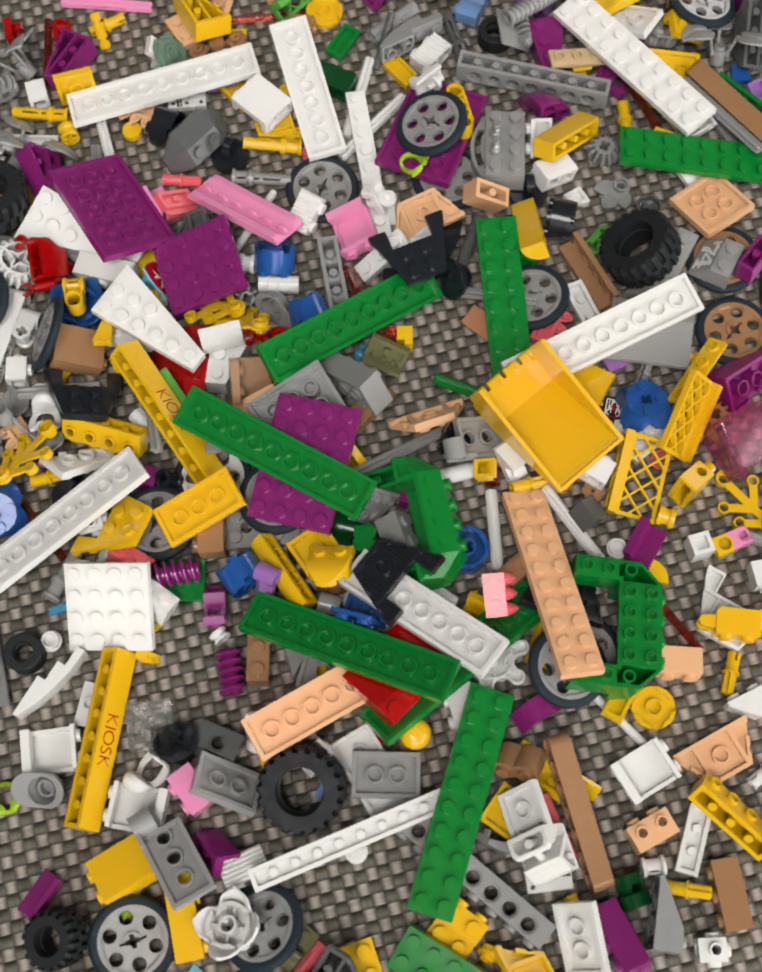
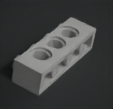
[317,235,349,308]

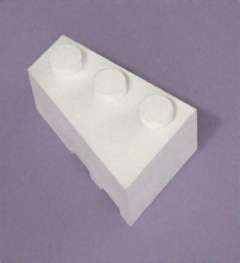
[205,329,257,394]

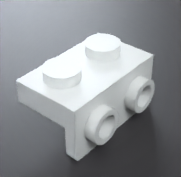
[525,118,552,159]

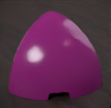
[517,92,570,123]

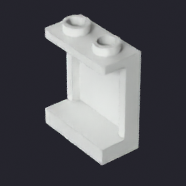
[231,73,293,135]
[19,723,83,775]
[609,737,682,806]
[102,780,171,838]

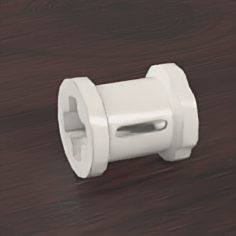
[639,854,667,878]

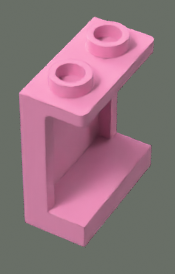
[325,196,378,261]

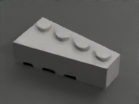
[319,352,393,416]

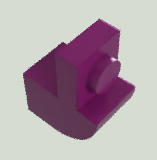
[202,585,228,628]
[510,694,563,734]

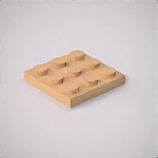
[669,176,755,239]

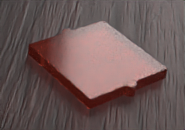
[342,265,367,296]

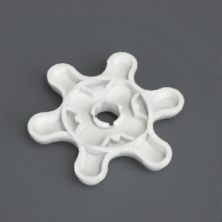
[474,640,530,689]

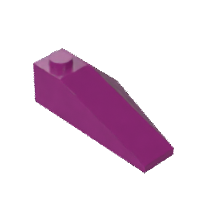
[707,349,762,416]

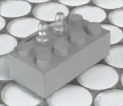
[470,110,525,190]

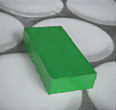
[325,23,361,62]

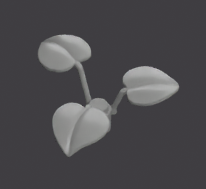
[681,21,762,67]
[0,27,38,81]
[0,115,79,171]
[0,385,64,459]

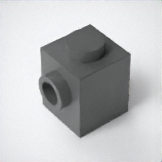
[568,495,608,533]

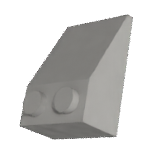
[645,875,687,955]

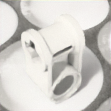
[12,308,44,349]

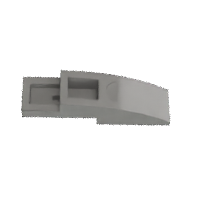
[380,12,443,64]

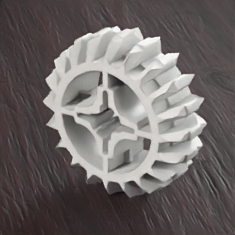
[0,238,36,290]

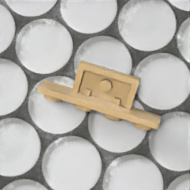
[548,48,606,69]

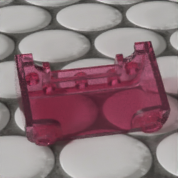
[702,399,762,482]

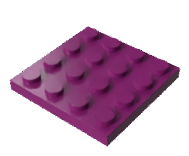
[152,214,250,319]

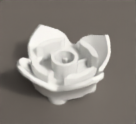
[192,886,260,961]

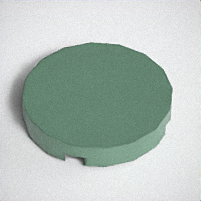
[153,34,187,67]

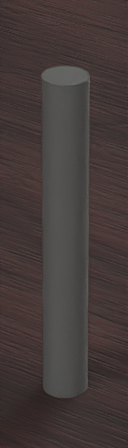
[372,12,395,71]

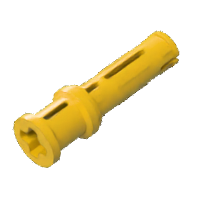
[12,106,72,124]
[243,136,302,156]

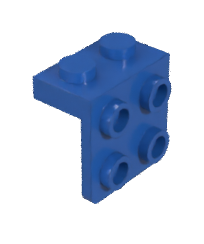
[330,592,386,631]

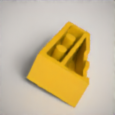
[173,0,231,42]

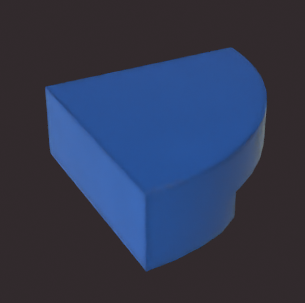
[729,65,752,85]

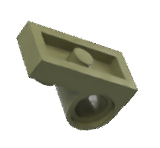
[280,922,321,972]

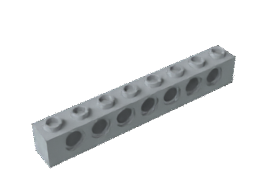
[456,50,612,109]
[395,819,556,951]

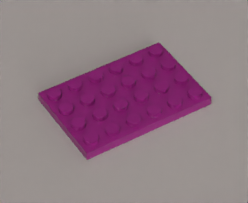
[375,74,488,189]
[47,153,175,263]
[247,392,363,535]

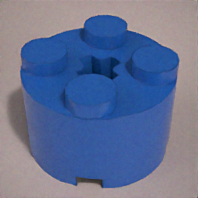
[255,239,295,278]
[288,291,329,327]
[459,526,489,575]
[216,549,260,599]

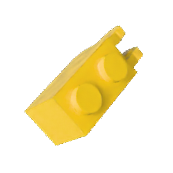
[695,606,762,644]

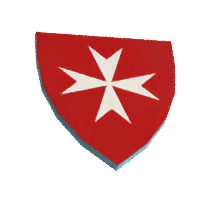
[142,262,168,299]

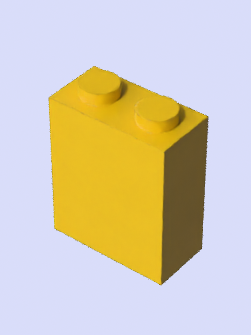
[85,833,158,905]

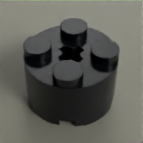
[145,106,187,148]
[544,197,578,241]

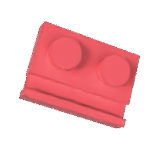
[153,188,197,220]

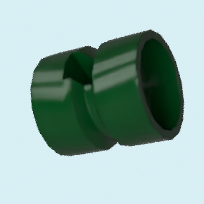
[614,871,652,912]

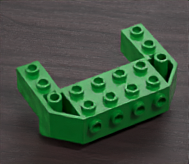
[364,456,468,591]
[565,554,665,700]

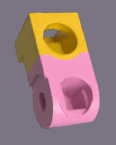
[712,526,754,561]

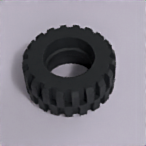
[0,160,29,234]
[599,208,682,289]
[256,743,347,836]

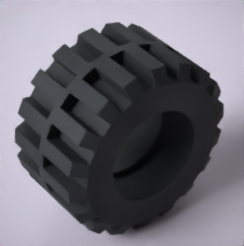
[22,907,88,972]

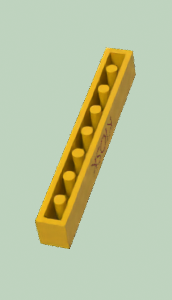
[110,339,223,484]
[63,647,136,833]

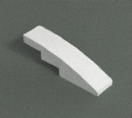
[12,646,89,720]

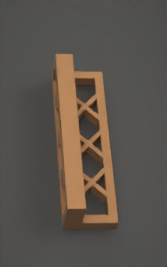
[558,230,619,313]

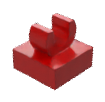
[3,17,25,45]
[51,18,72,41]

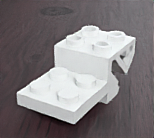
[497,779,579,885]

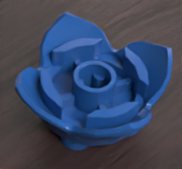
[50,277,102,329]
[615,379,672,432]
[0,482,28,537]

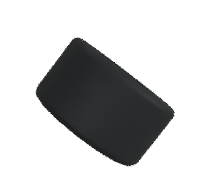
[477,16,509,54]
[3,632,47,675]

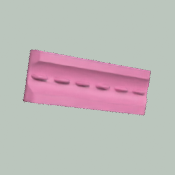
[187,174,303,246]

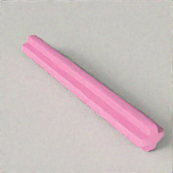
[61,0,153,13]

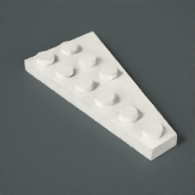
[91,264,206,373]

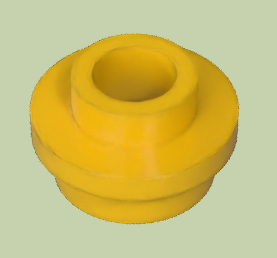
[477,943,498,965]

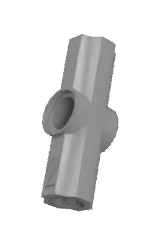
[367,1,420,45]

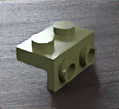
[361,332,411,378]

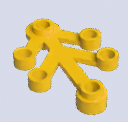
[184,294,246,325]
[213,301,271,334]
[0,420,57,485]
[714,470,762,531]

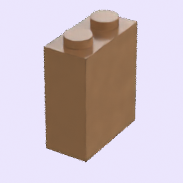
[49,323,108,377]

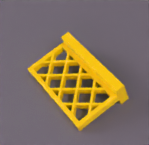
[658,368,723,464]
[603,428,671,525]

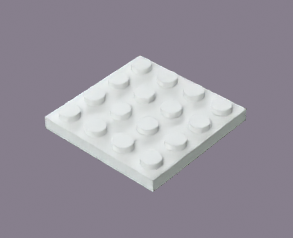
[63,561,156,651]

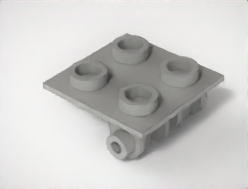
[496,8,533,52]
[645,19,681,48]
[347,487,400,526]

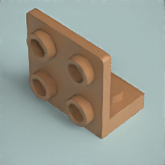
[228,356,272,404]

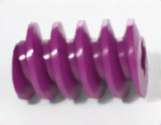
[153,556,201,587]
[215,648,247,696]

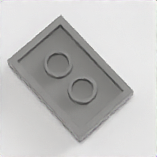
[189,750,260,817]
[351,751,421,799]

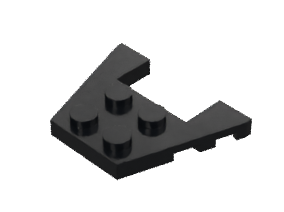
[368,210,447,287]
[43,369,125,422]
[352,537,446,628]
[518,561,603,629]

